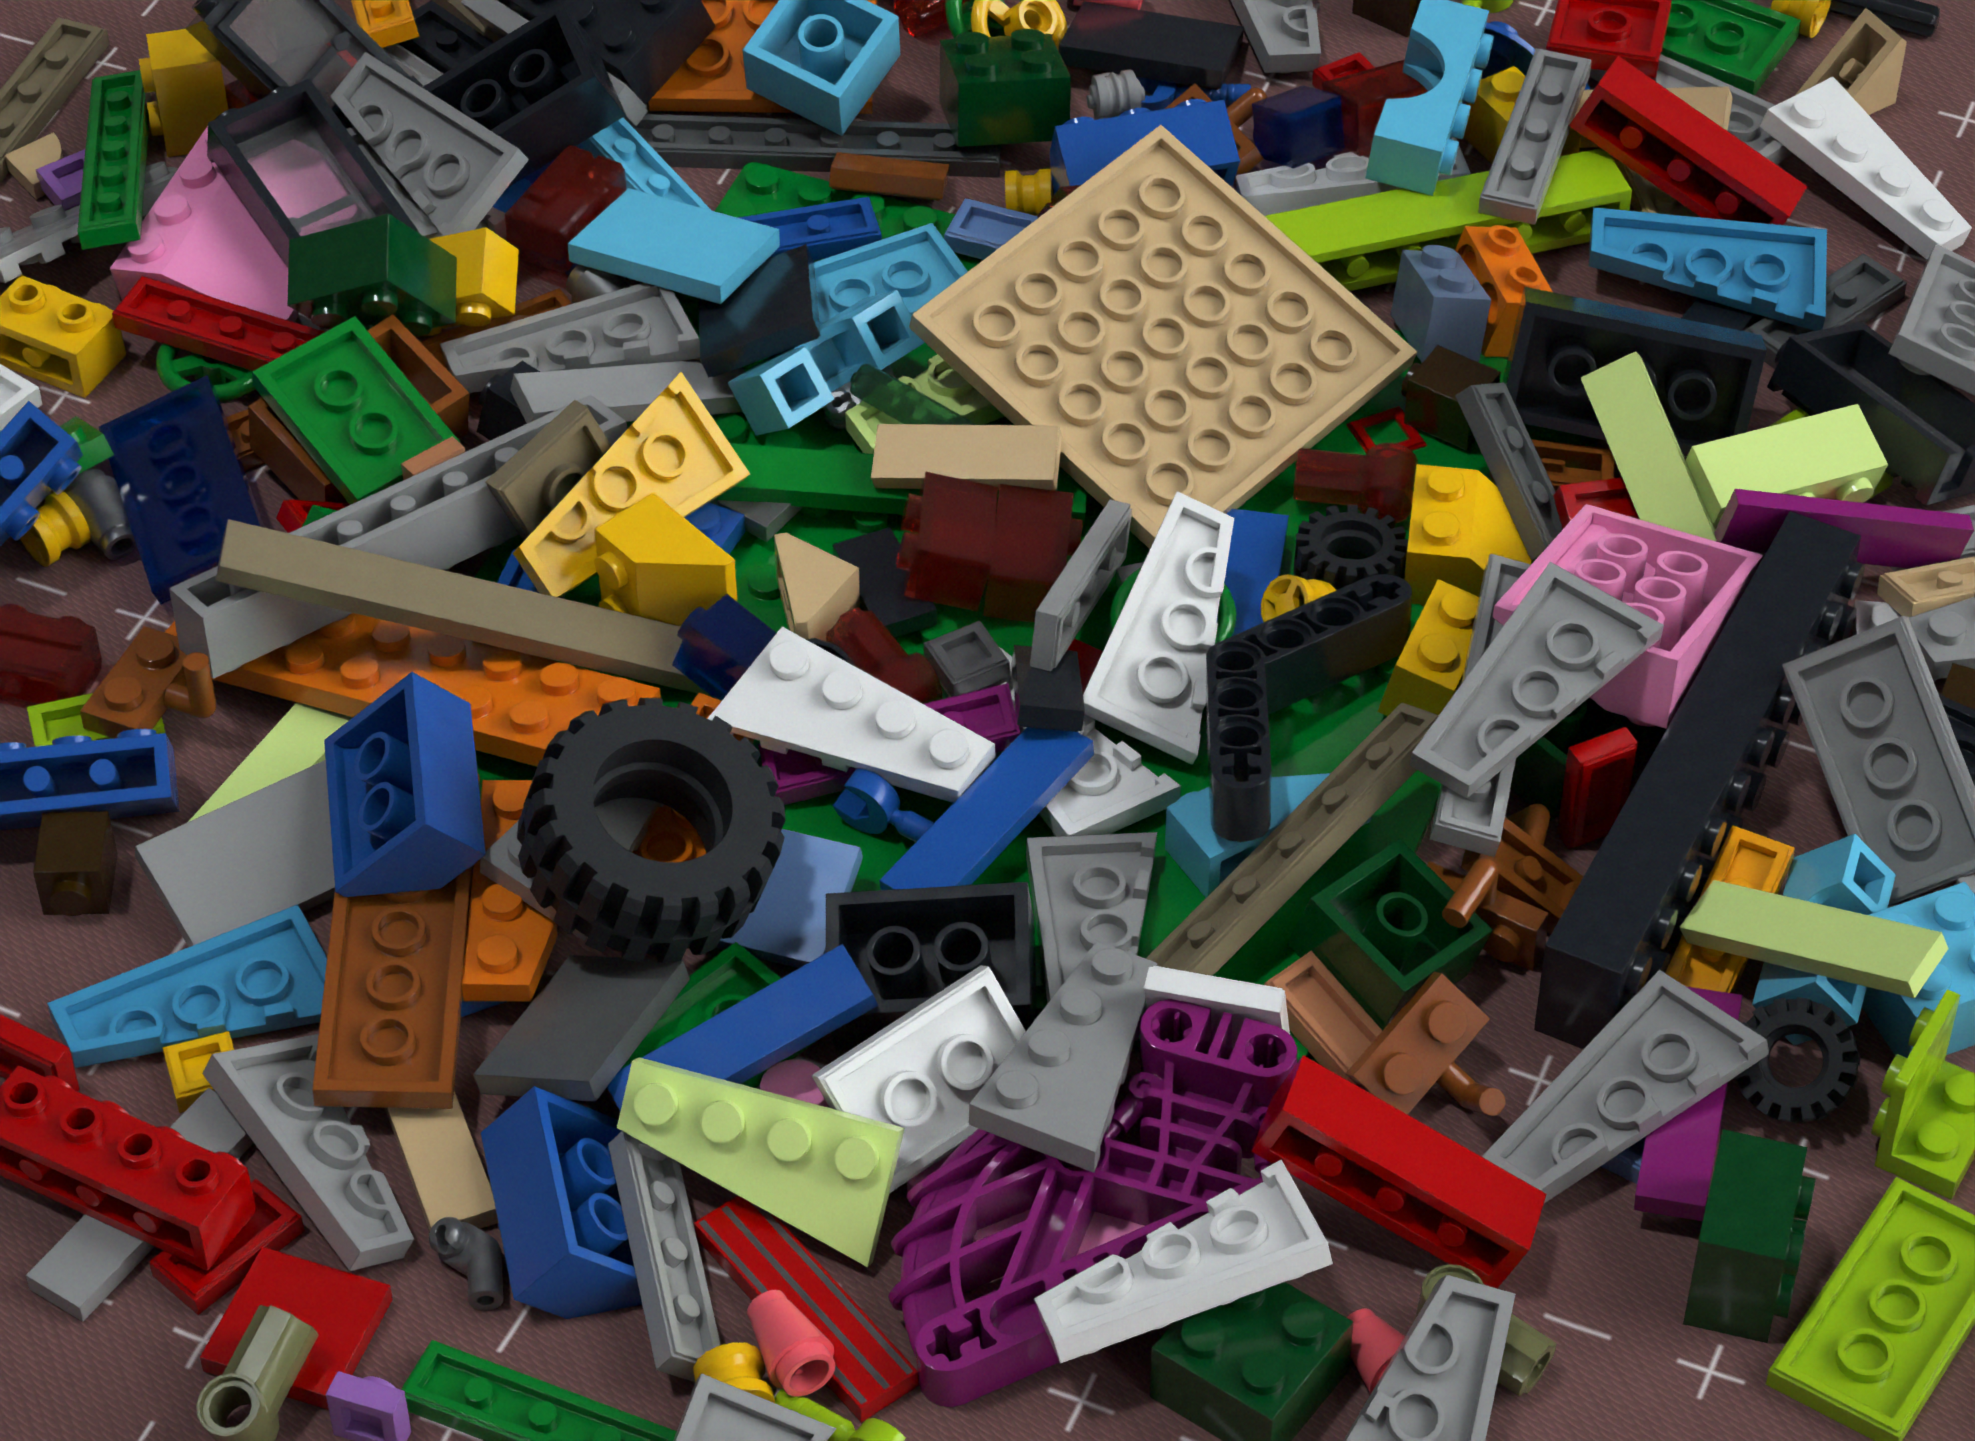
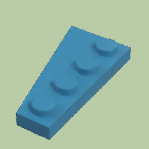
[1588,207,1827,331]
[47,904,327,1068]

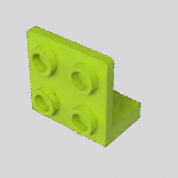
[1871,989,1975,1199]

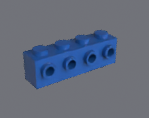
[0,401,83,547]
[0,729,179,831]

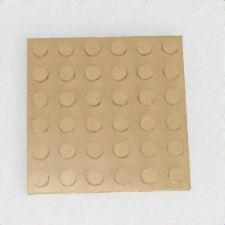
[909,125,1417,549]

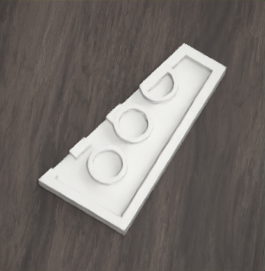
[708,627,996,803]

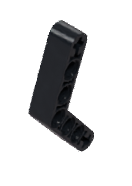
[1206,574,1412,842]

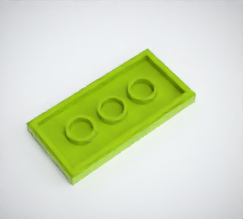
[1766,1177,1975,1441]

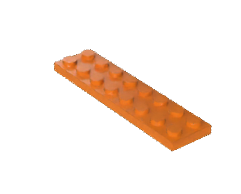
[165,613,661,766]

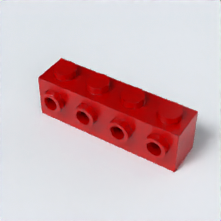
[1569,56,1808,225]
[1251,1055,1547,1289]
[0,1066,256,1270]

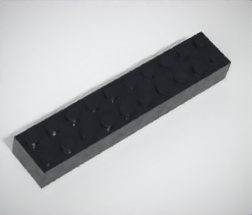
[1534,511,1865,1049]

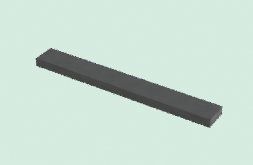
[572,114,1002,178]

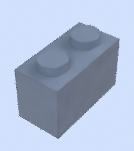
[1390,245,1491,363]

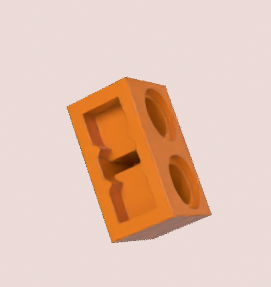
[1455,225,1553,357]

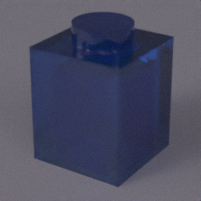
[1252,85,1345,168]
[672,594,777,700]

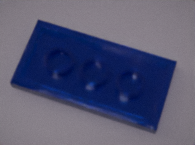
[98,376,264,605]

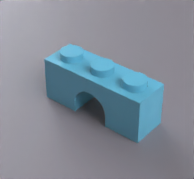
[728,290,925,435]
[1752,834,1896,1046]

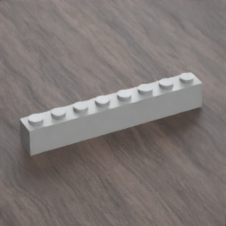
[169,395,627,679]

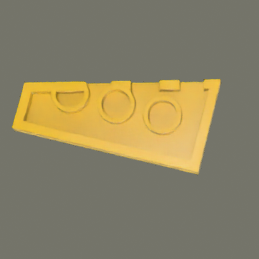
[513,372,750,598]

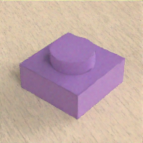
[36,149,85,211]
[326,1371,412,1441]

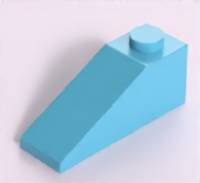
[1165,773,1371,898]

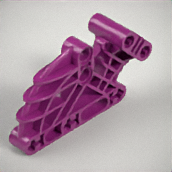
[888,999,1297,1407]

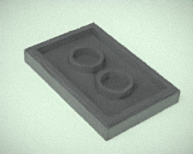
[473,955,690,1101]

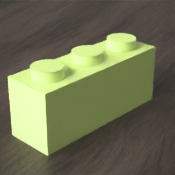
[1685,404,1888,530]

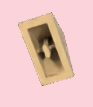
[1795,8,1907,115]
[774,533,860,643]

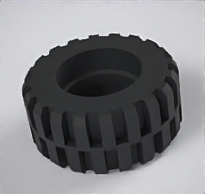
[517,698,786,963]

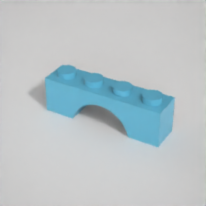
[1365,0,1494,196]

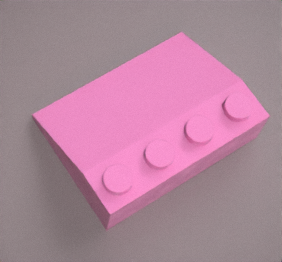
[110,126,364,322]
[1493,504,1763,729]

